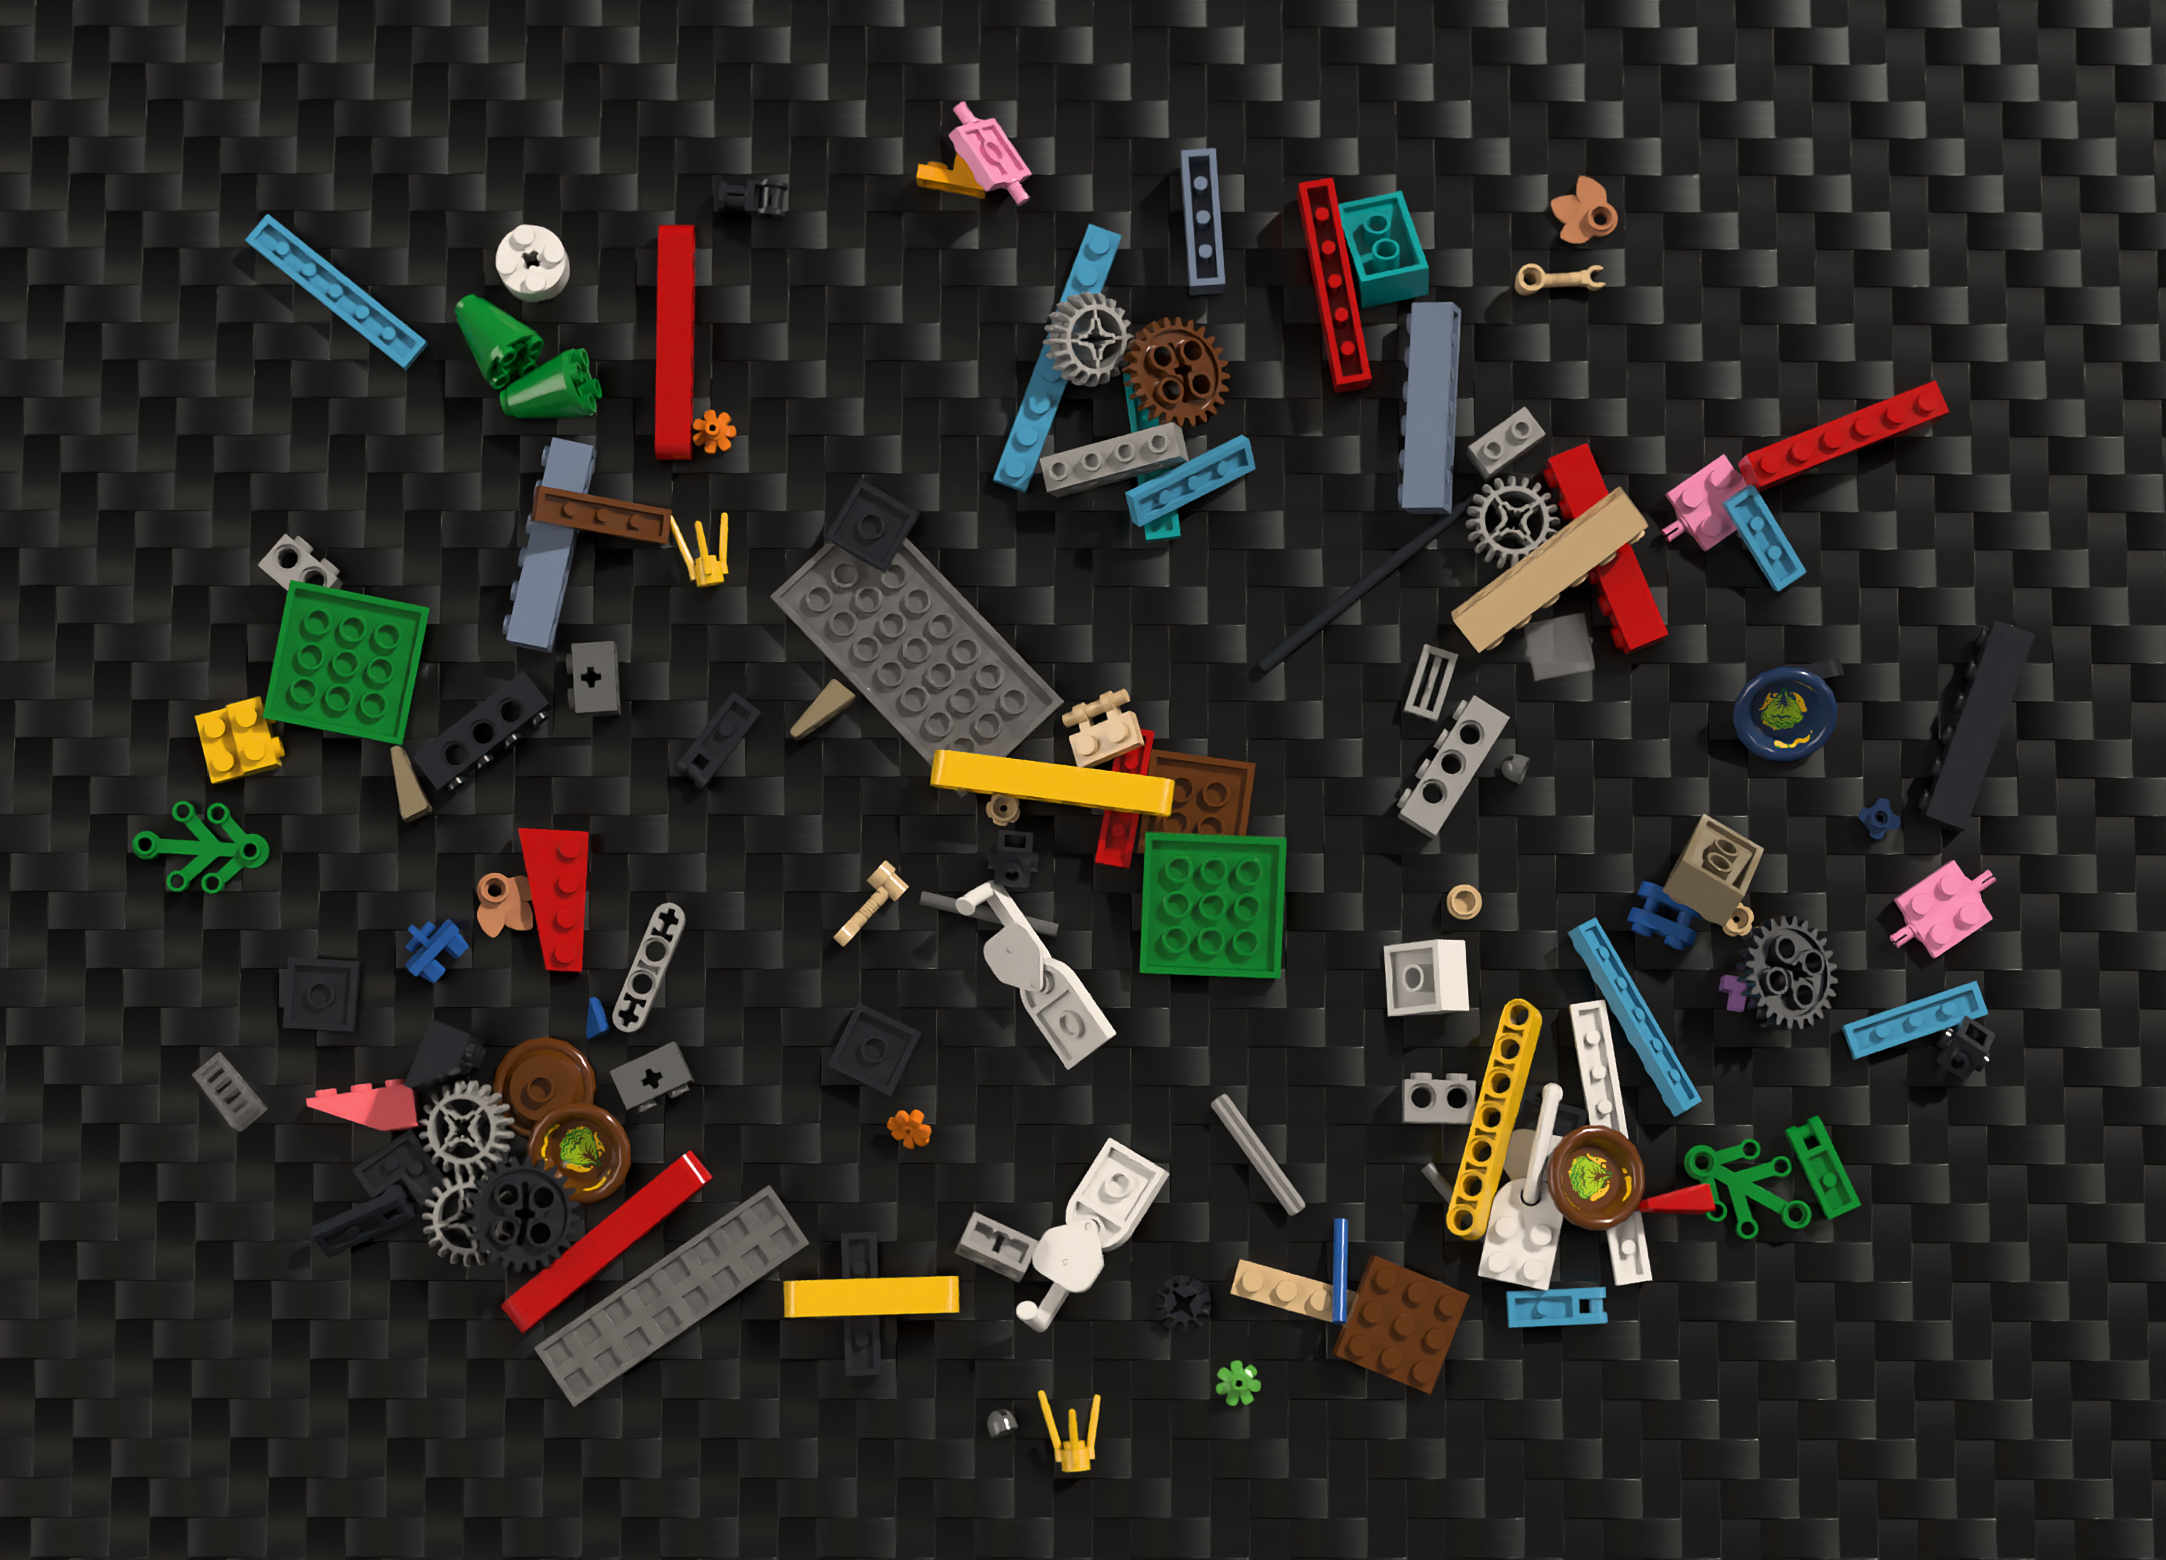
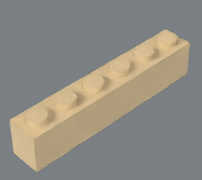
[1451,486,1648,653]

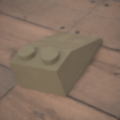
[1663,814,1764,927]

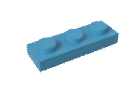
[1721,484,1807,591]

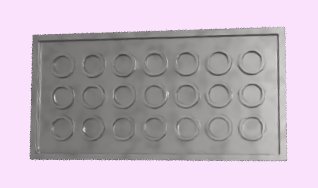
[770,538,1064,799]

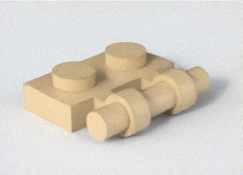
[1062,689,1144,769]

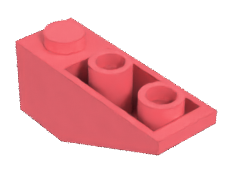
[306,1078,422,1132]

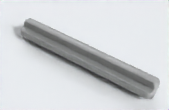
[1211,1094,1305,1216]

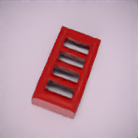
[1634,1183,1716,1214]

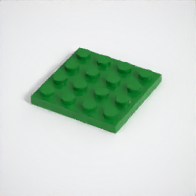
[263,580,430,745]
[1140,831,1287,979]

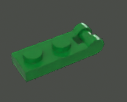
[1785,1115,1861,1220]

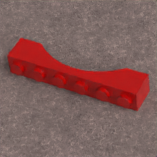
[1738,380,1949,492]

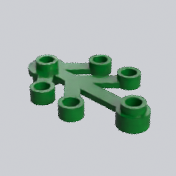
[132,801,270,895]
[1684,1139,1811,1239]

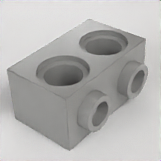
[1465,407,1546,482]
[258,534,343,591]
[1402,1073,1476,1125]
[954,1212,1039,1282]

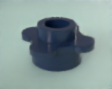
[1859,798,1901,840]

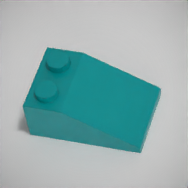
[1338,191,1429,309]

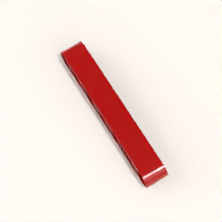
[655,225,695,460]
[501,1151,713,1334]

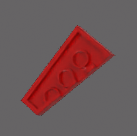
[518,828,589,973]

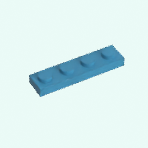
[1125,435,1256,527]
[1841,981,1988,1060]

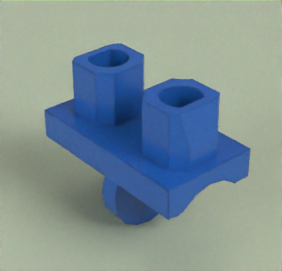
[405,918,469,984]

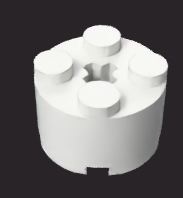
[496,225,570,302]

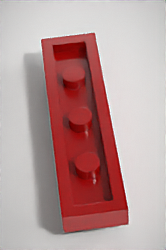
[1095,729,1155,870]

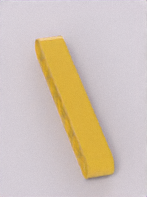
[930,750,1175,817]
[1446,999,1542,1241]

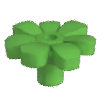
[1216,1360,1261,1406]

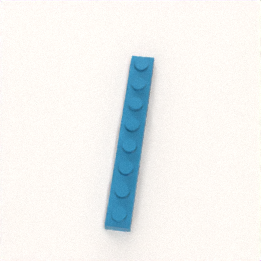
[993,224,1122,493]

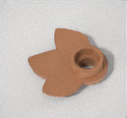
[1551,176,1618,244]
[477,873,533,938]

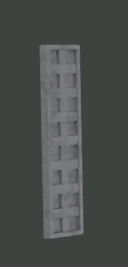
[534,1185,810,1407]

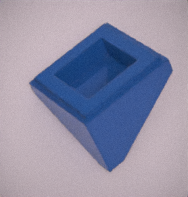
[586,997,611,1040]

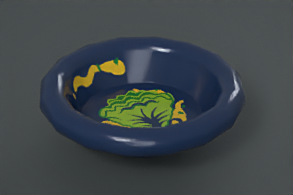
[1733,667,1838,762]

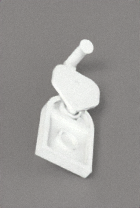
[956,880,1117,1070]
[1478,1083,1563,1290]
[1016,1137,1169,1332]

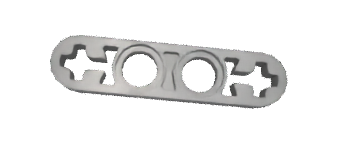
[612,903,686,1033]

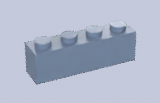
[1180,148,1225,295]

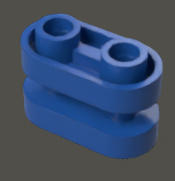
[1627,881,1704,950]

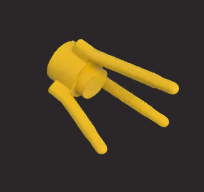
[670,513,728,587]
[1038,1390,1101,1472]

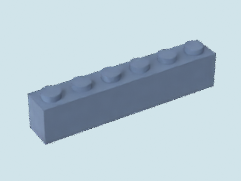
[1398,302,1461,514]
[502,437,597,653]

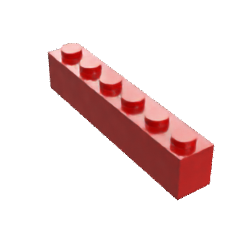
[1297,177,1371,393]
[1543,443,1669,655]

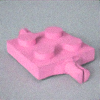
[948,102,1031,206]
[1661,454,1747,552]
[1889,860,1996,958]

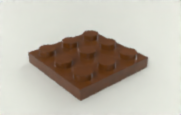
[1137,749,1256,855]
[1332,1254,1470,1394]

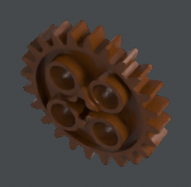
[1122,317,1230,430]

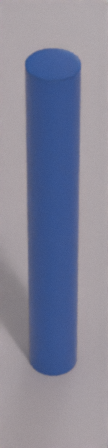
[1332,1218,1348,1325]

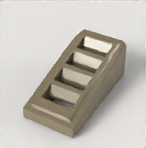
[790,679,857,741]
[391,745,432,823]

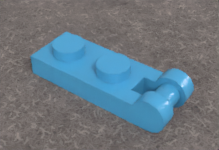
[1506,1287,1608,1328]

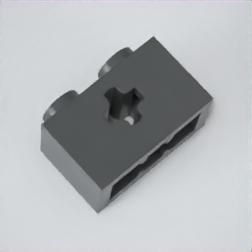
[566,641,621,718]
[610,1042,694,1114]

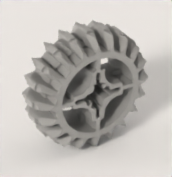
[1043,292,1134,386]
[1465,476,1560,569]
[419,1080,515,1175]
[422,1174,513,1267]

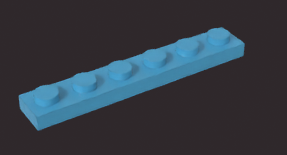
[245,214,428,370]
[1568,917,1702,1117]

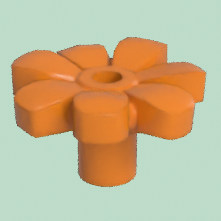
[693,410,737,454]
[887,1110,931,1149]

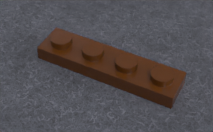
[531,486,672,545]

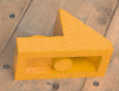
[916,153,986,199]

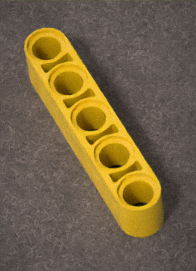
[784,1276,959,1317]

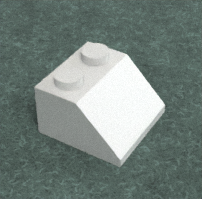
[1384,939,1469,1016]

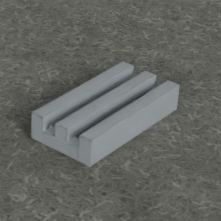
[1403,644,1458,722]

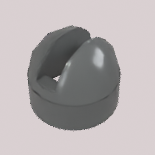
[1501,754,1530,784]
[987,1409,1018,1439]

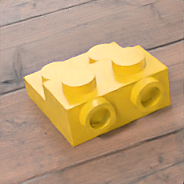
[195,696,285,785]

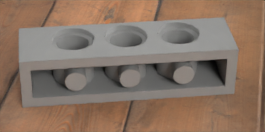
[1040,422,1189,498]
[1397,695,1510,839]

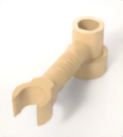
[1515,264,1605,295]
[833,860,909,947]

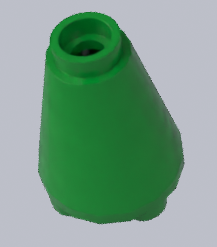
[454,294,545,390]
[500,348,602,419]

